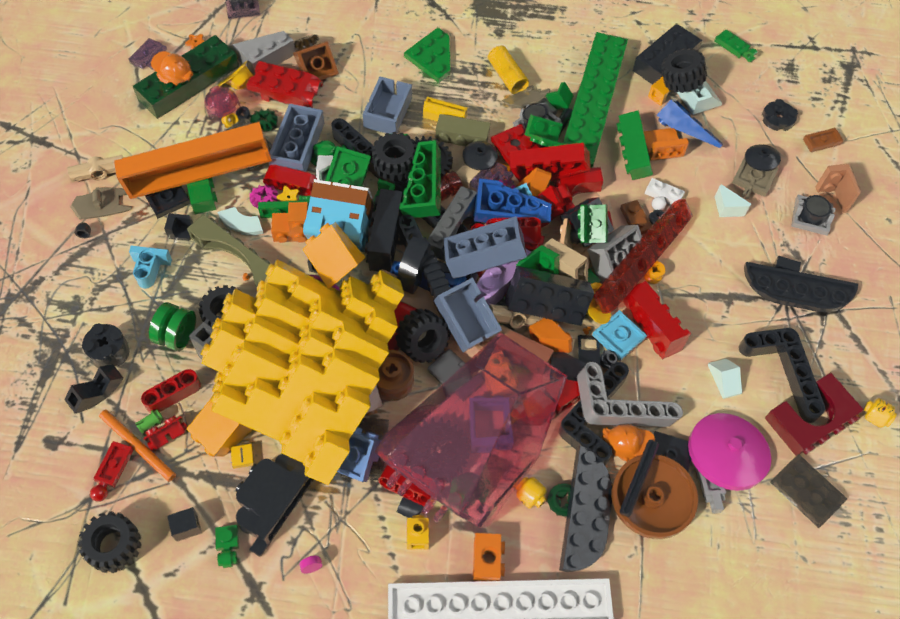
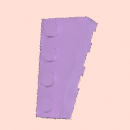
[474,249,531,306]

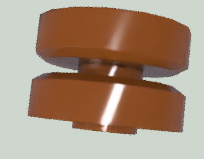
[376,350,414,401]

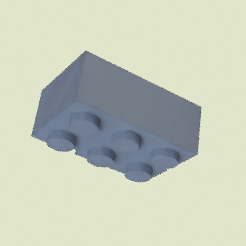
[363,76,412,134]
[434,278,502,353]

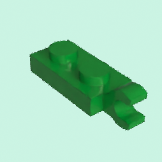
[715,29,758,63]

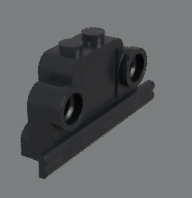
[236,454,315,557]

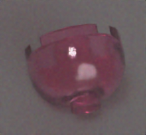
[204,85,240,118]

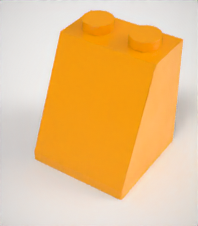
[303,222,366,289]
[187,399,253,457]

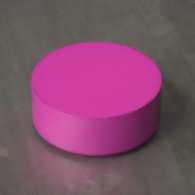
[299,555,323,574]

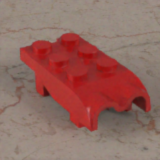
[246,61,323,108]

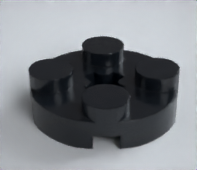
[762,99,798,131]

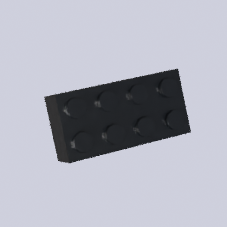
[633,23,702,85]
[365,189,403,273]
[505,266,594,326]

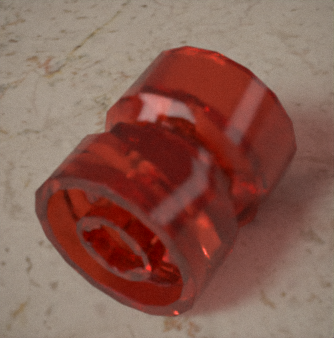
[441,171,463,201]

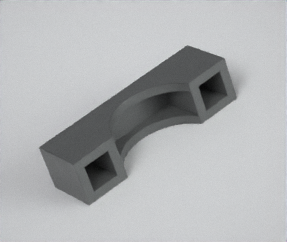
[428,186,477,261]

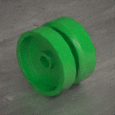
[149,302,196,352]

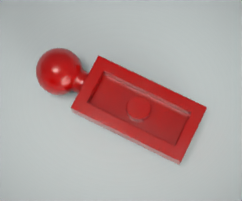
[90,441,134,502]

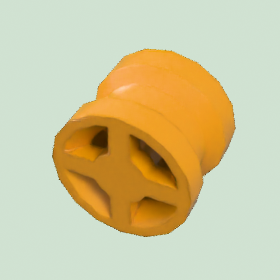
[644,261,665,284]

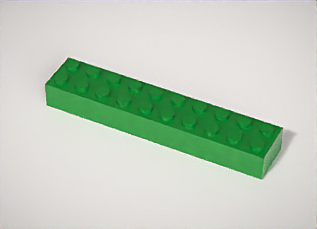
[563,32,628,168]

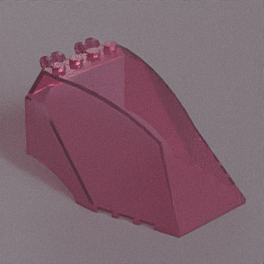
[374,332,568,528]

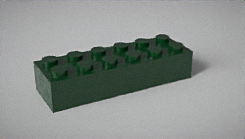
[132,35,239,119]

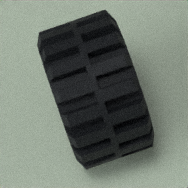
[661,49,707,93]
[372,132,417,181]
[198,285,241,328]
[395,308,450,363]
[78,512,142,573]

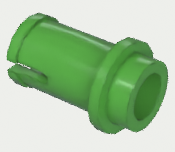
[135,409,164,434]

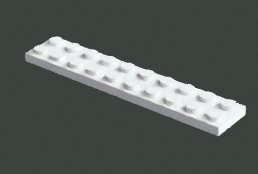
[388,579,614,619]

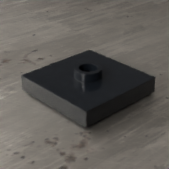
[653,431,691,472]

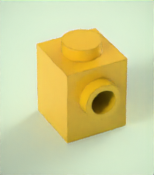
[407,515,429,550]

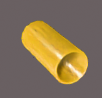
[488,45,529,94]

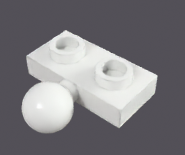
[645,178,685,210]

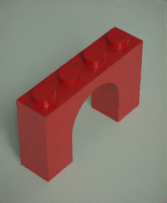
[554,167,613,234]

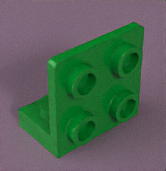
[524,114,567,147]
[516,245,560,275]

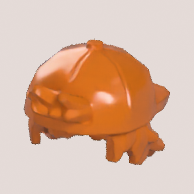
[151,51,193,85]
[602,424,655,461]

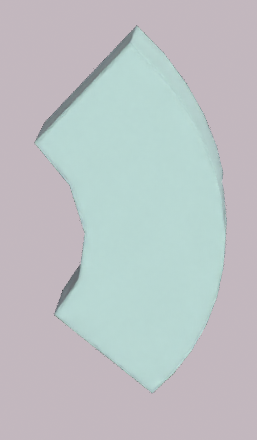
[218,207,264,235]

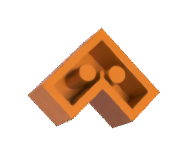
[271,202,308,243]

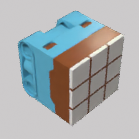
[303,179,375,252]

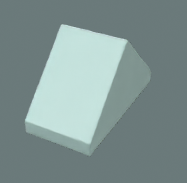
[715,184,751,217]
[707,359,742,399]

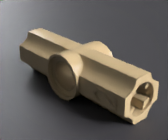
[67,155,123,182]
[489,304,543,328]

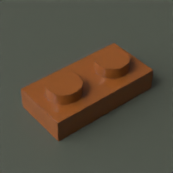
[803,128,844,152]
[620,200,652,235]

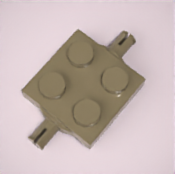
[732,157,778,199]

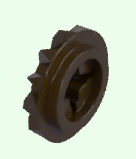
[294,34,319,49]

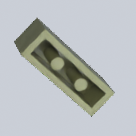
[435,114,490,146]

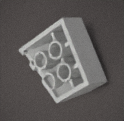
[229,31,295,75]
[587,225,648,300]

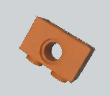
[473,533,505,582]

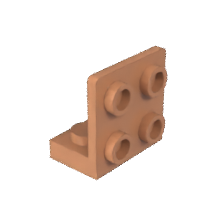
[815,164,860,213]

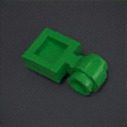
[215,525,239,568]

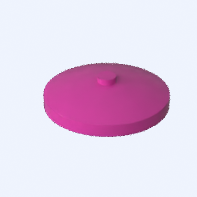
[688,413,771,491]

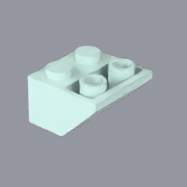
[677,81,722,115]

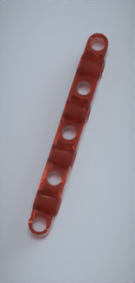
[593,199,693,314]

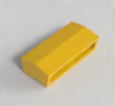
[423,97,468,122]

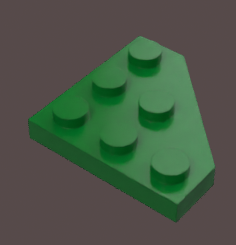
[404,27,450,83]

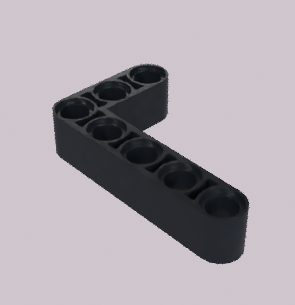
[738,328,825,423]
[559,362,629,465]

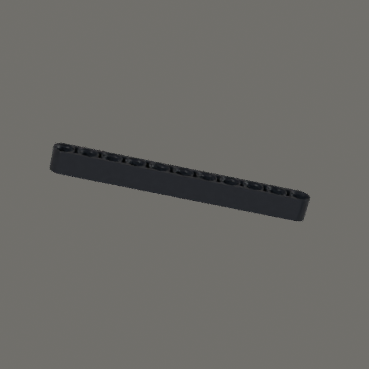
[331,118,468,234]

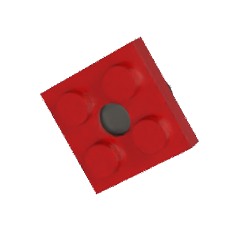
[491,124,539,165]

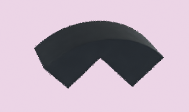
[397,236,430,294]
[64,364,124,414]

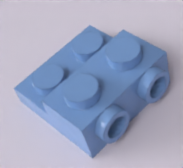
[337,427,383,482]

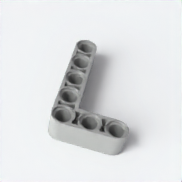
[577,362,683,427]

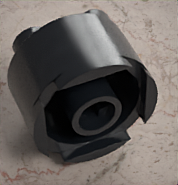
[82,323,130,368]

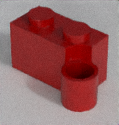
[536,185,573,228]

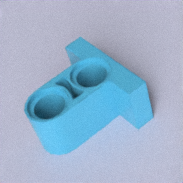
[129,246,172,289]

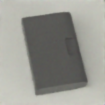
[427,349,484,403]

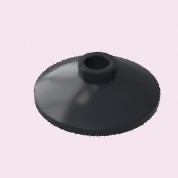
[462,141,498,171]
[745,144,781,171]

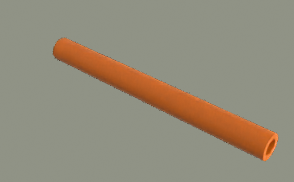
[99,410,176,482]

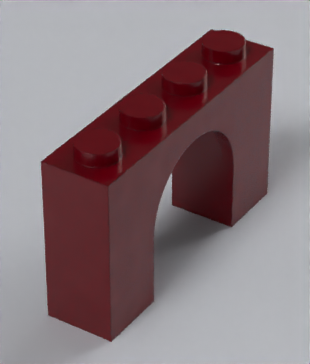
[765,372,864,457]

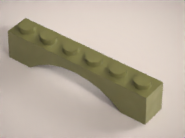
[187,214,270,288]

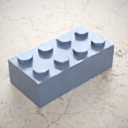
[269,104,325,172]
[444,216,527,279]

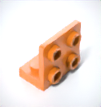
[644,128,689,161]

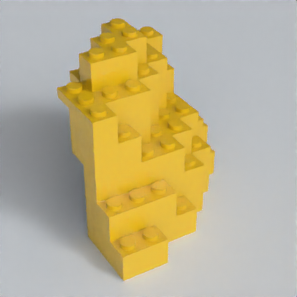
[200,259,404,485]

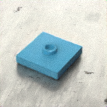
[592,310,648,361]

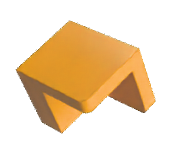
[648,76,670,106]

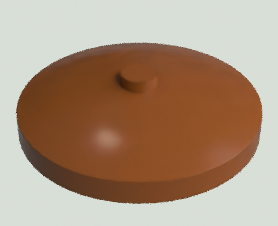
[612,454,698,539]

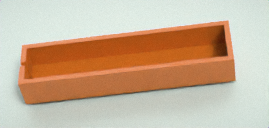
[114,122,272,199]

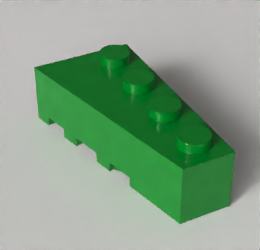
[399,140,441,218]

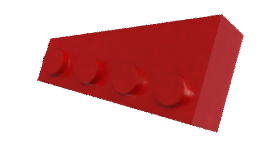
[510,143,591,182]
[623,281,691,360]

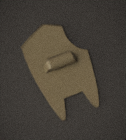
[502,85,550,109]
[71,188,131,220]

